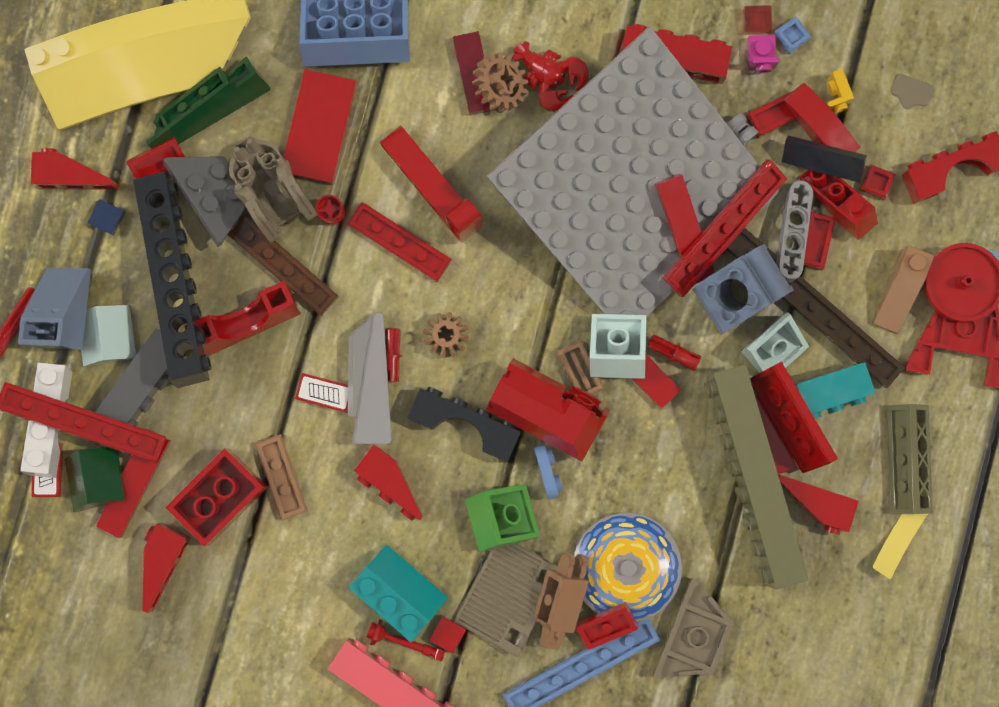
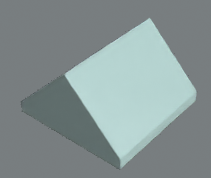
[81,305,137,367]
[741,312,809,372]

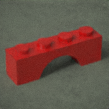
[901,131,999,205]
[184,281,301,356]

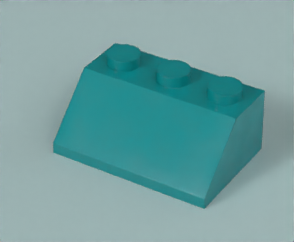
[348,544,448,642]

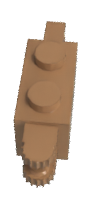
[534,553,589,649]

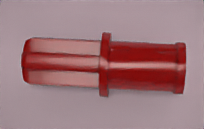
[385,328,403,382]
[647,335,702,371]

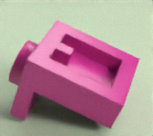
[747,35,779,73]

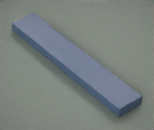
[503,619,660,707]

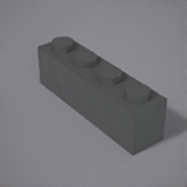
[95,328,186,426]

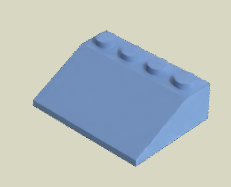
[299,0,410,67]

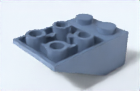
[18,268,91,350]

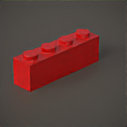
[621,24,732,84]

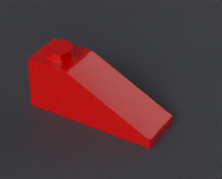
[31,148,118,190]
[778,475,859,535]
[142,523,191,613]

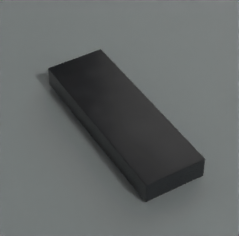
[782,135,867,183]

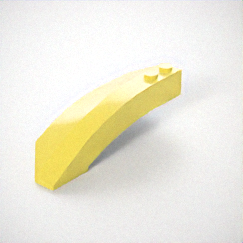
[25,0,251,131]

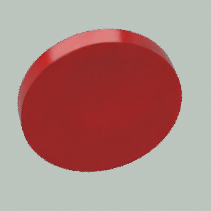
[923,243,999,322]

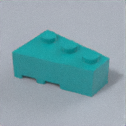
[795,362,876,419]

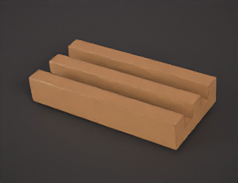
[557,340,605,395]

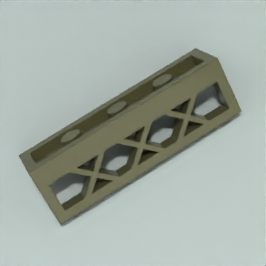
[887,404,933,514]

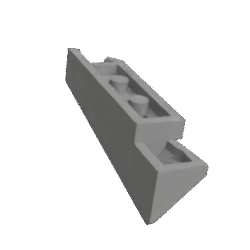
[348,313,392,444]

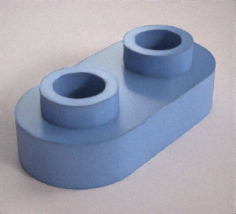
[534,445,563,500]

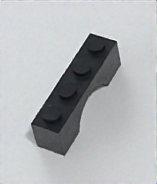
[407,386,521,463]

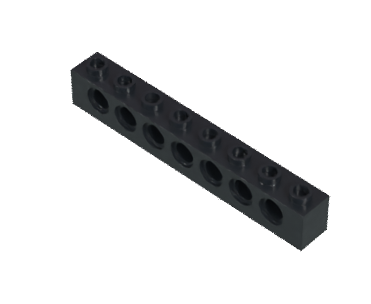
[133,172,212,388]

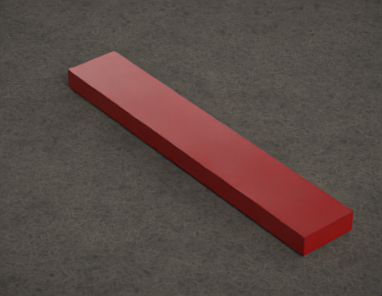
[663,159,787,297]
[0,382,166,463]

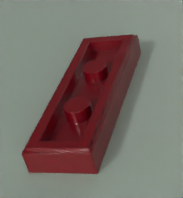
[453,31,495,115]

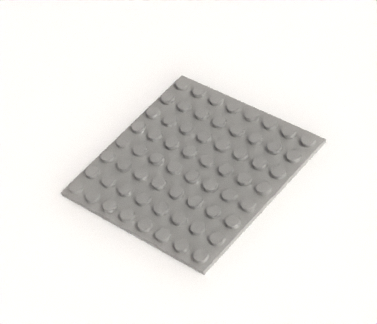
[486,27,780,315]

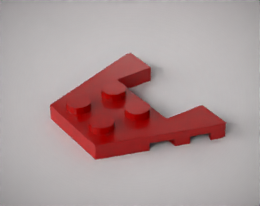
[903,306,999,389]

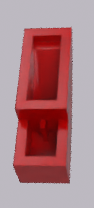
[783,83,861,152]

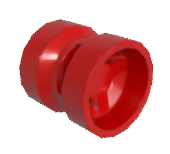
[315,195,345,226]

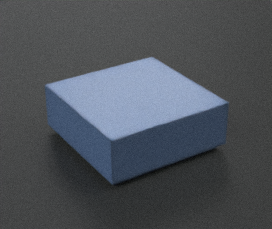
[773,17,812,55]

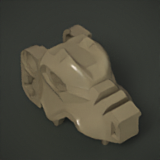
[229,136,318,243]

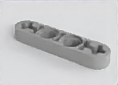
[776,181,813,283]

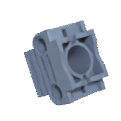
[693,244,794,335]

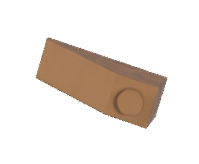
[872,245,934,334]

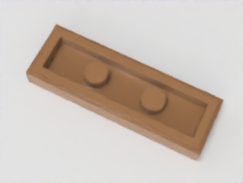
[255,434,308,521]

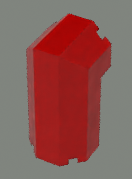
[485,358,610,462]

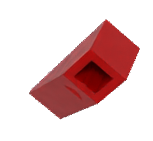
[800,170,878,240]
[354,444,424,521]

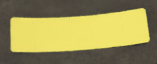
[873,507,928,579]

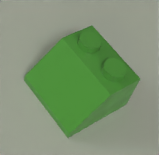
[465,484,540,553]

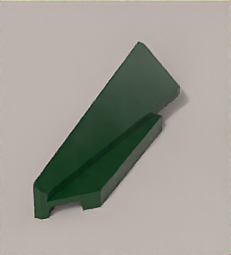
[146,56,270,148]

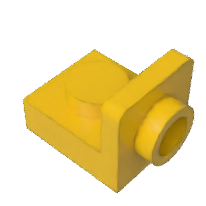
[826,68,854,114]

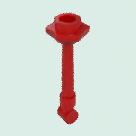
[366,619,446,662]

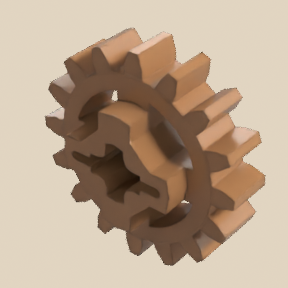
[472,52,528,112]

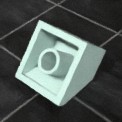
[590,314,647,379]

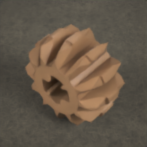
[423,312,469,358]

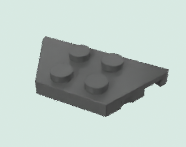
[163,157,247,247]

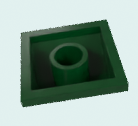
[64,447,126,513]

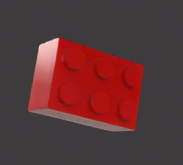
[165,448,268,547]

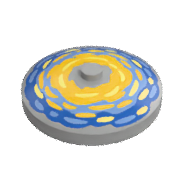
[574,512,682,622]

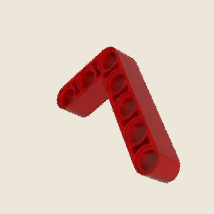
[379,125,483,243]

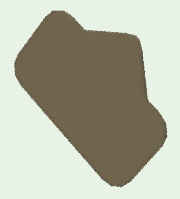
[891,74,933,109]

